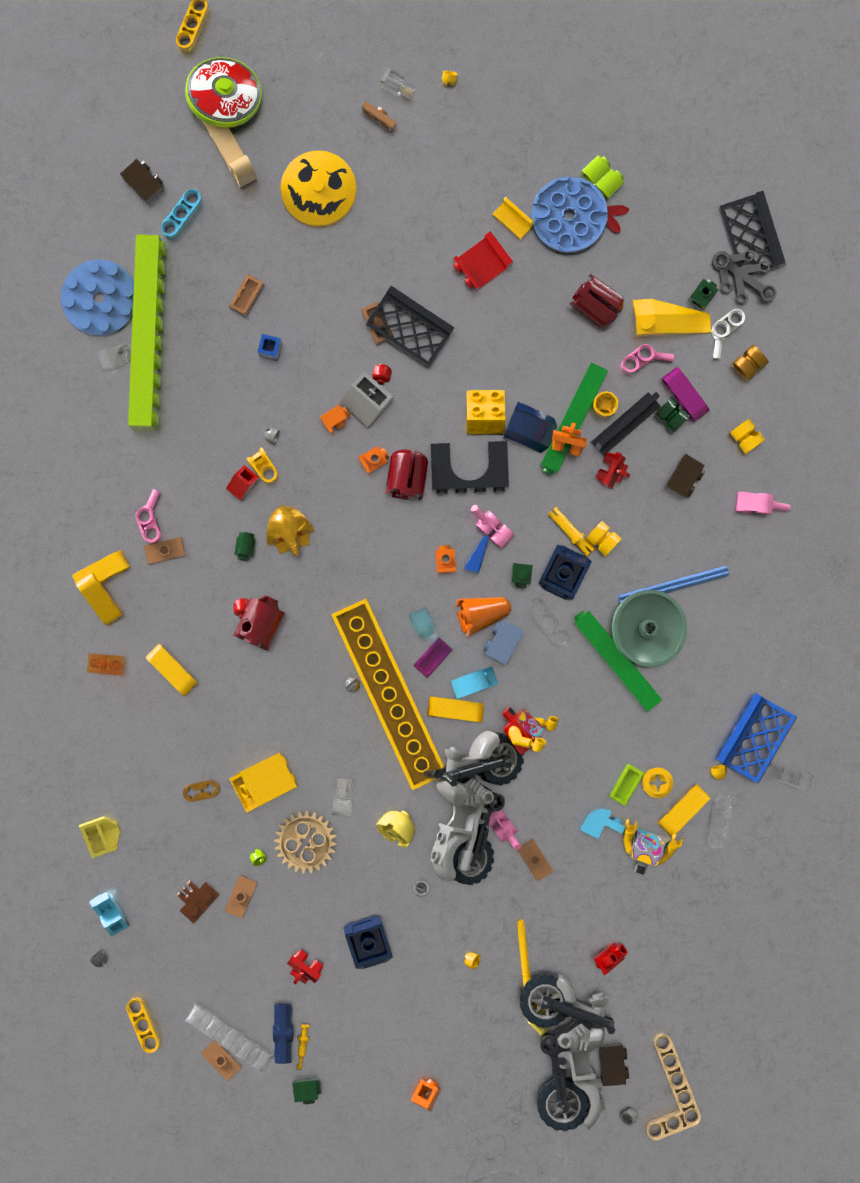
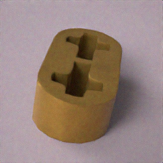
[183,780,219,802]

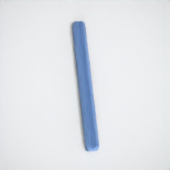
[618,566,729,604]

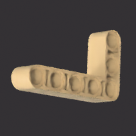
[202,121,257,188]
[646,1033,701,1140]

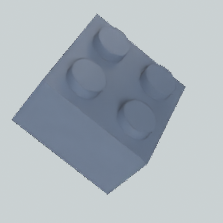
[483,620,524,666]

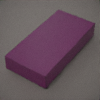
[413,637,453,678]

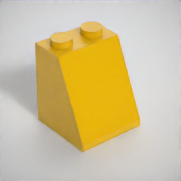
[229,752,297,813]

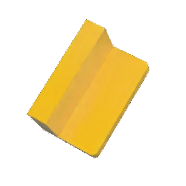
[492,197,534,241]

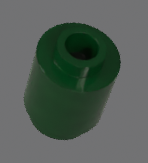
[234,532,256,561]

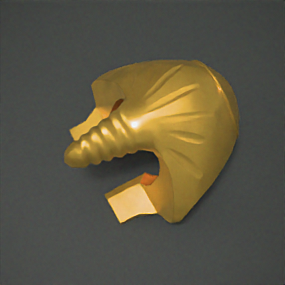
[267,506,314,556]

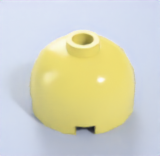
[376,811,415,848]

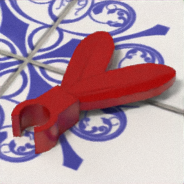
[606,205,629,233]

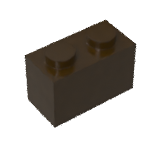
[120,158,164,205]
[664,453,705,500]
[598,1043,629,1086]

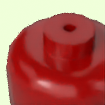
[372,364,392,385]
[233,598,249,619]

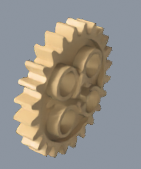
[274,811,337,874]

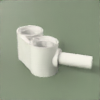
[711,309,745,359]

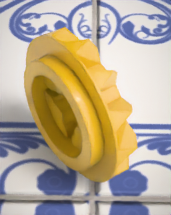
[642,767,673,798]

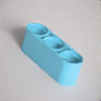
[161,189,202,240]

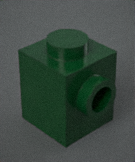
[688,278,719,311]
[511,563,533,588]
[292,1078,322,1104]

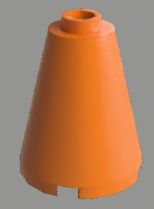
[456,597,511,636]

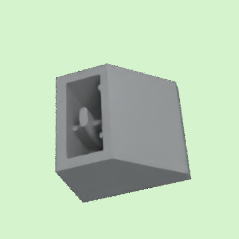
[339,371,393,428]

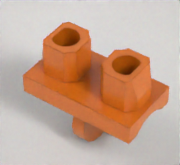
[552,422,587,456]

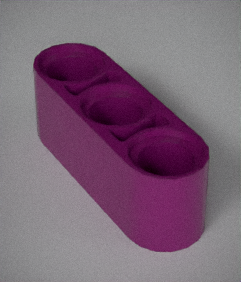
[661,367,710,422]

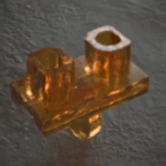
[87,653,124,675]

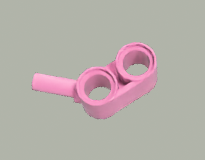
[621,344,674,375]
[135,489,162,544]
[736,492,790,515]
[471,505,515,549]
[489,802,521,850]

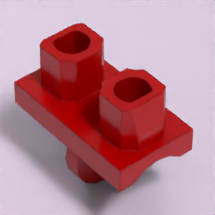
[596,452,630,489]
[593,942,628,975]
[287,950,323,984]

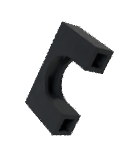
[431,441,509,495]

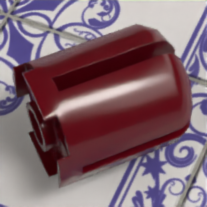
[569,274,624,327]
[385,449,428,501]

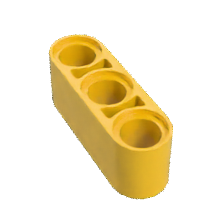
[176,0,209,53]
[72,550,130,593]
[76,573,123,626]
[146,644,198,696]
[427,696,485,723]
[658,784,711,837]
[126,997,161,1053]

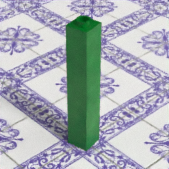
[540,362,608,476]
[573,611,662,712]

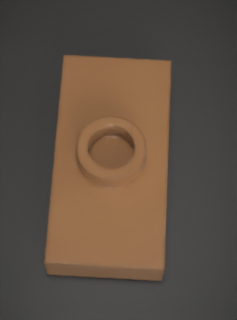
[362,101,397,132]
[229,273,264,317]
[361,302,394,345]
[144,537,186,565]
[518,839,554,882]
[225,875,258,918]
[201,1039,242,1082]

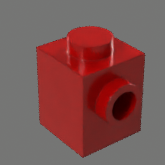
[226,465,259,500]

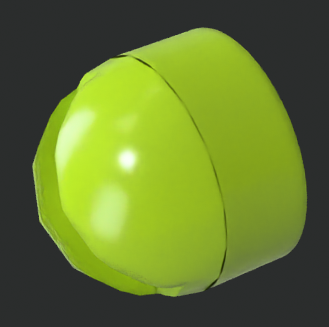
[250,849,267,866]

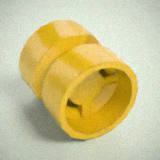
[592,391,618,419]
[730,418,765,454]
[586,520,622,557]

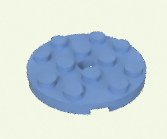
[531,176,608,253]
[61,259,134,336]

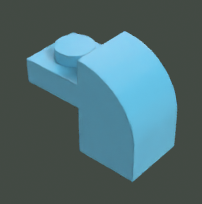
[450,666,498,699]
[580,809,626,839]
[90,892,128,936]

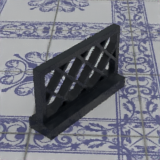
[720,190,786,276]
[365,286,455,367]
[591,392,661,456]

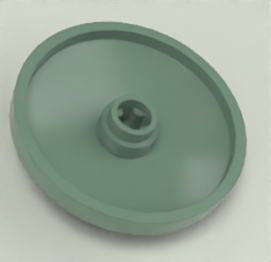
[612,590,687,667]

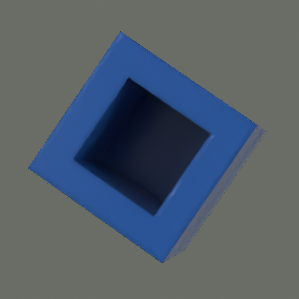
[257,334,282,360]

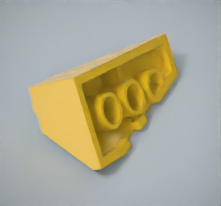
[633,299,711,338]

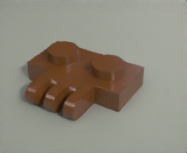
[176,880,220,924]

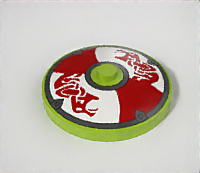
[185,57,262,128]

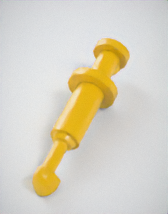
[296,1024,310,1070]

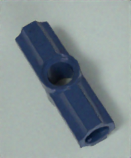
[273,1003,293,1064]

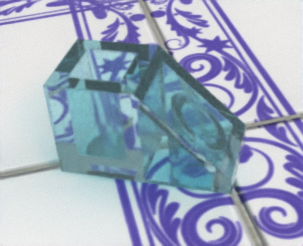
[408,607,436,638]

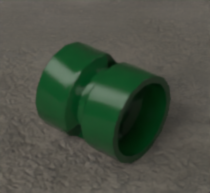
[654,397,690,433]

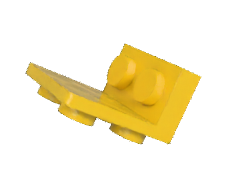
[467,390,505,434]

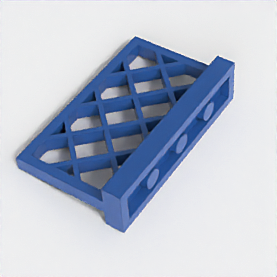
[717,693,797,784]

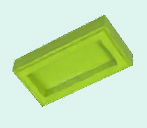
[609,763,645,807]

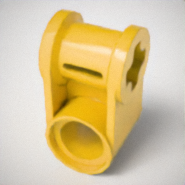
[246,447,279,485]

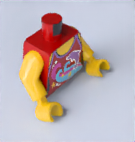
[502,706,559,755]

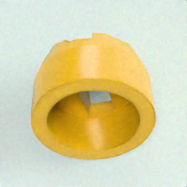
[442,71,458,86]
[711,765,727,780]
[464,953,481,970]

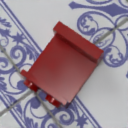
[453,231,513,291]

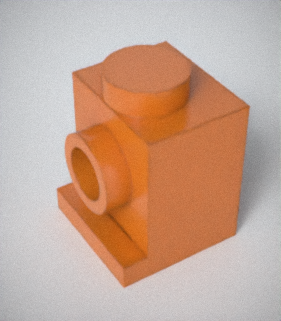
[320,404,351,435]
[358,446,389,475]
[435,545,457,574]
[411,1079,441,1112]

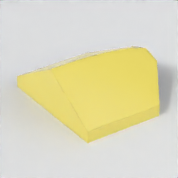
[79,817,120,858]

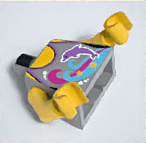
[623,819,684,875]

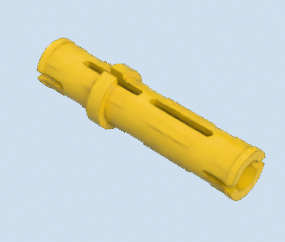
[548,507,596,557]

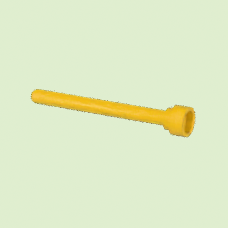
[517,919,537,1010]

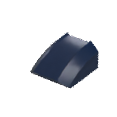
[503,402,557,453]
[539,545,592,600]
[344,915,393,969]

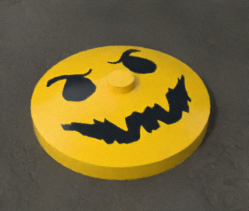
[281,151,357,227]

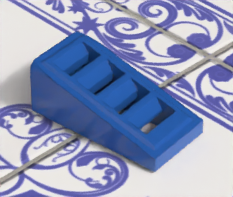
[464,535,489,574]

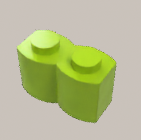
[581,155,624,200]

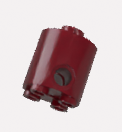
[233,595,286,651]

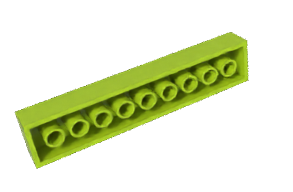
[128,234,166,431]

